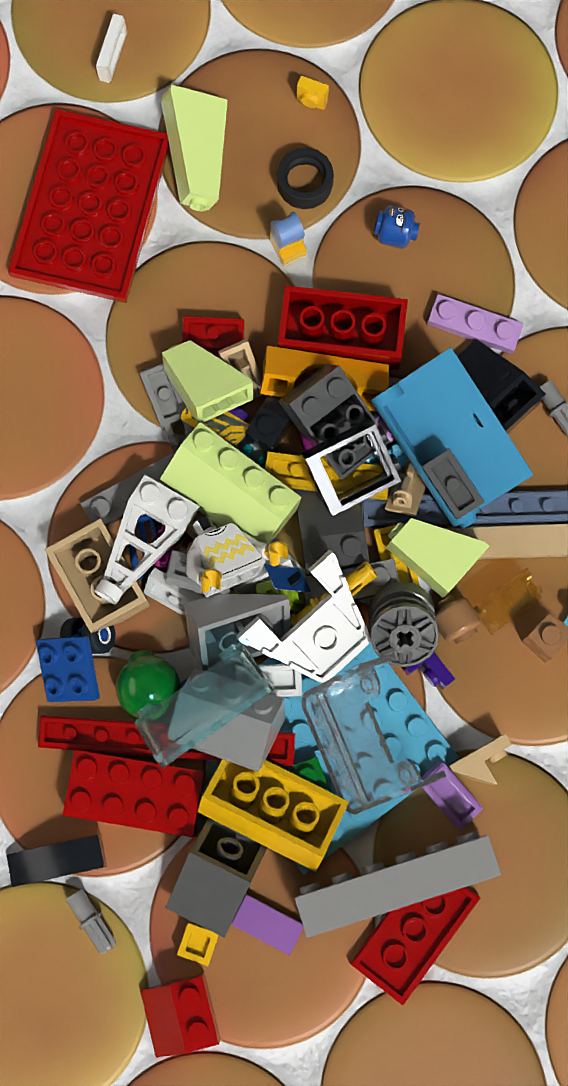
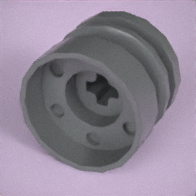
[368,581,439,667]

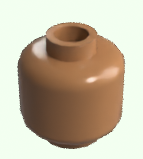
[435,595,480,644]

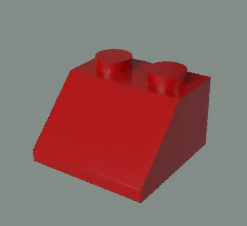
[140,972,221,1057]

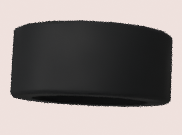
[277,147,334,209]

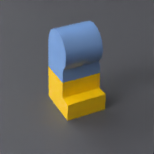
[270,211,307,266]

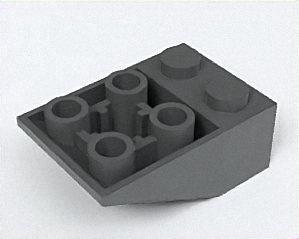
[279,364,390,480]

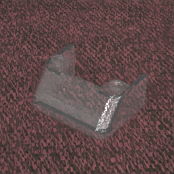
[301,653,447,814]

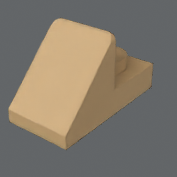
[447,734,512,785]

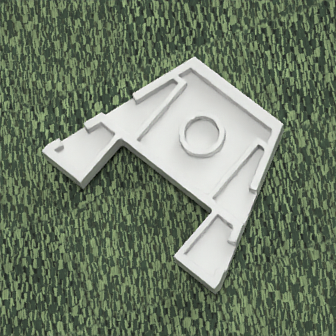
[236,550,371,685]

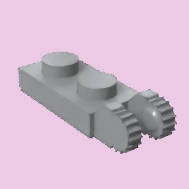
[139,363,193,451]

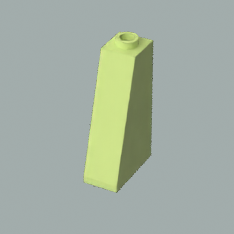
[161,84,228,211]

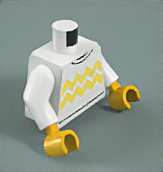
[186,516,288,597]

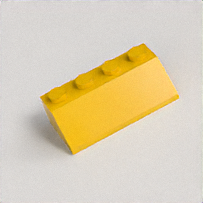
[197,759,349,872]

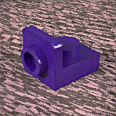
[404,652,455,690]

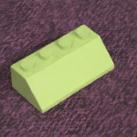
[160,422,302,544]

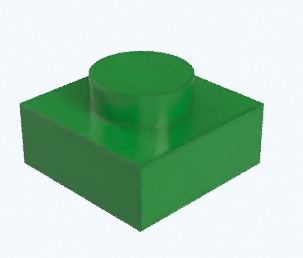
[287,757,329,790]

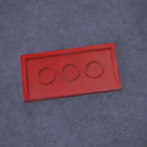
[350,887,481,1006]

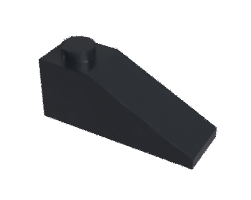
[245,395,293,453]

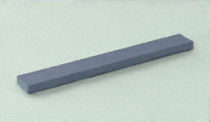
[361,490,568,528]

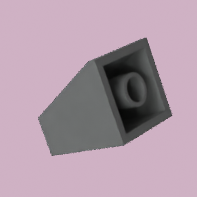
[165,818,267,938]

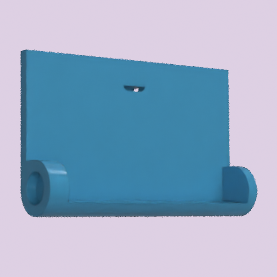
[370,347,534,529]

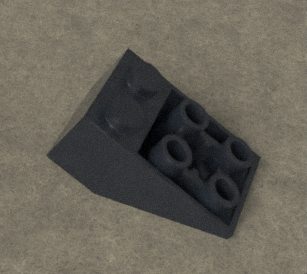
[457,339,546,434]

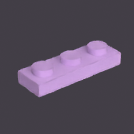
[427,294,524,355]

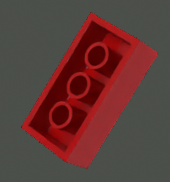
[278,285,408,370]
[62,750,206,838]

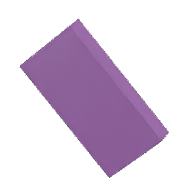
[416,760,483,831]
[231,894,304,956]

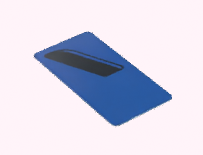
[264,564,311,593]

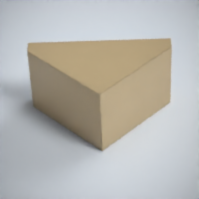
[218,339,263,399]

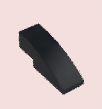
[6,834,107,887]

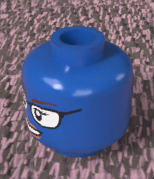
[373,205,420,249]

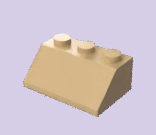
[45,518,150,633]

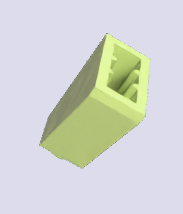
[162,340,253,424]
[386,518,489,598]

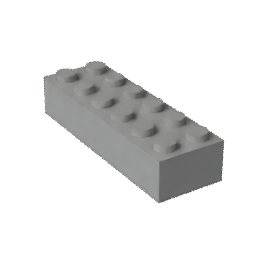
[295,831,501,938]

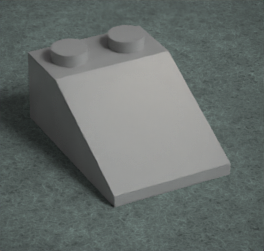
[184,594,291,672]

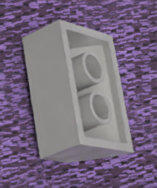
[168,667,285,772]

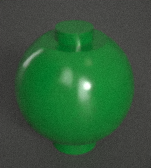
[116,650,181,721]

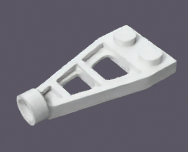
[94,475,200,604]

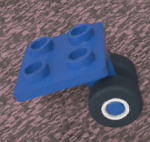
[36,617,116,702]

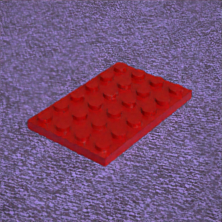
[8,109,170,303]

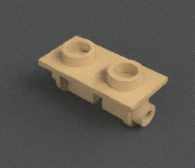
[385,459,426,516]

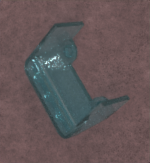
[134,644,274,768]

